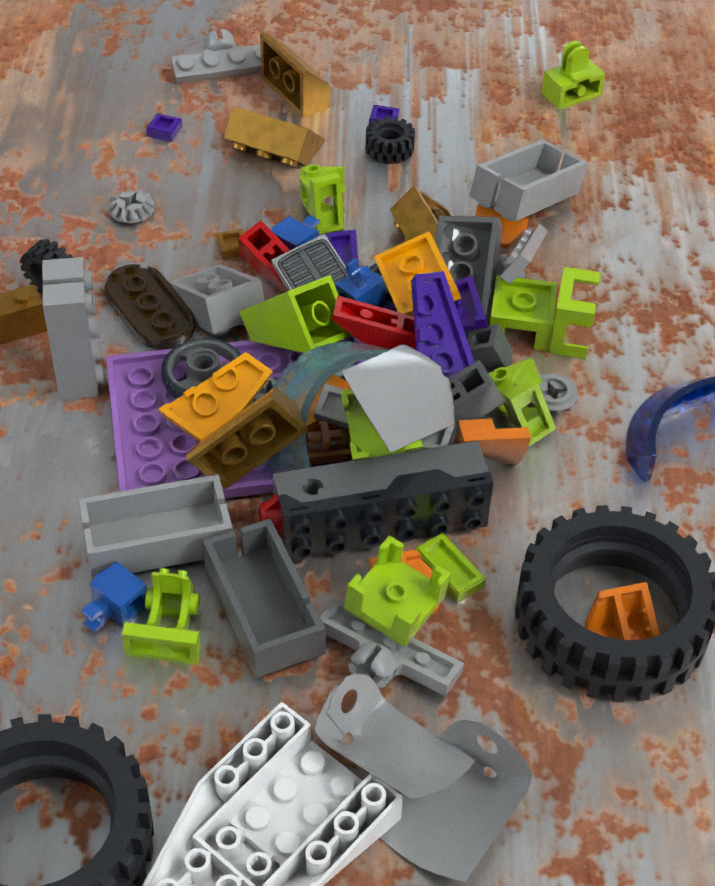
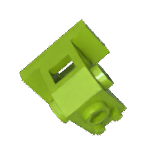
[299,164,345,235]
[489,358,556,447]
[122,568,201,665]

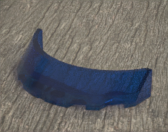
[625,376,715,482]

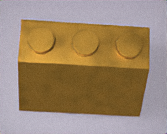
[260,31,332,118]
[224,106,325,168]
[389,185,453,242]
[0,284,47,345]
[185,386,308,489]

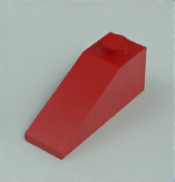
[238,220,290,293]
[332,296,416,355]

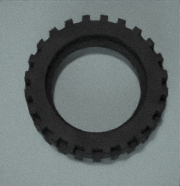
[515,505,715,702]
[0,714,154,886]

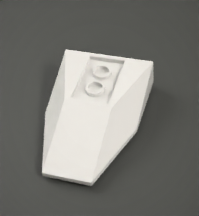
[143,702,403,886]

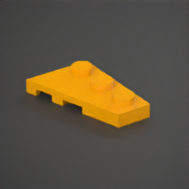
[158,352,273,442]

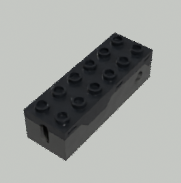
[258,441,494,560]

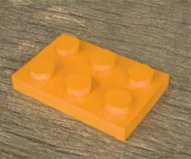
[374,231,461,316]

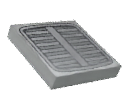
[272,234,348,291]

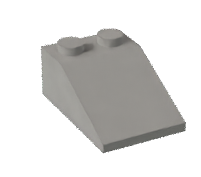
[168,264,265,335]

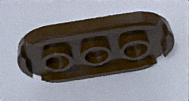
[104,264,195,350]

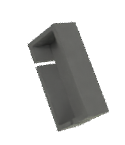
[203,519,326,678]

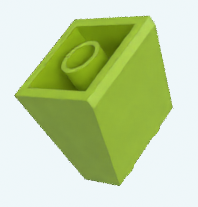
[239,275,351,354]

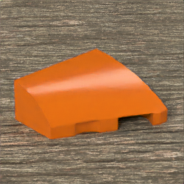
[454,419,531,465]

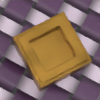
[215,229,245,260]

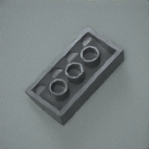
[435,215,503,326]

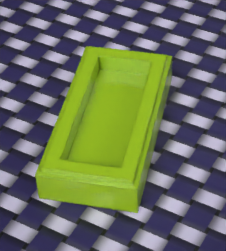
[415,533,486,603]

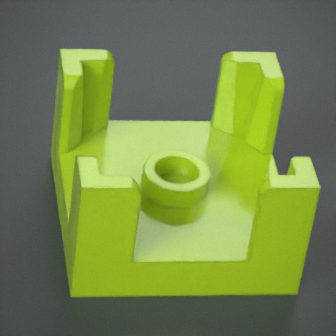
[549,267,601,360]
[490,275,557,351]
[340,377,423,461]
[344,535,451,647]

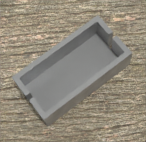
[469,139,588,221]
[42,257,104,400]
[78,474,232,580]

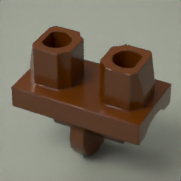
[292,421,353,469]

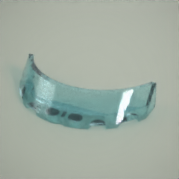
[269,342,391,473]

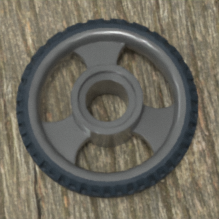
[161,338,242,399]

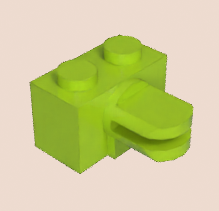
[541,40,605,110]

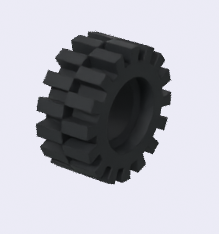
[365,116,415,164]
[20,239,73,294]

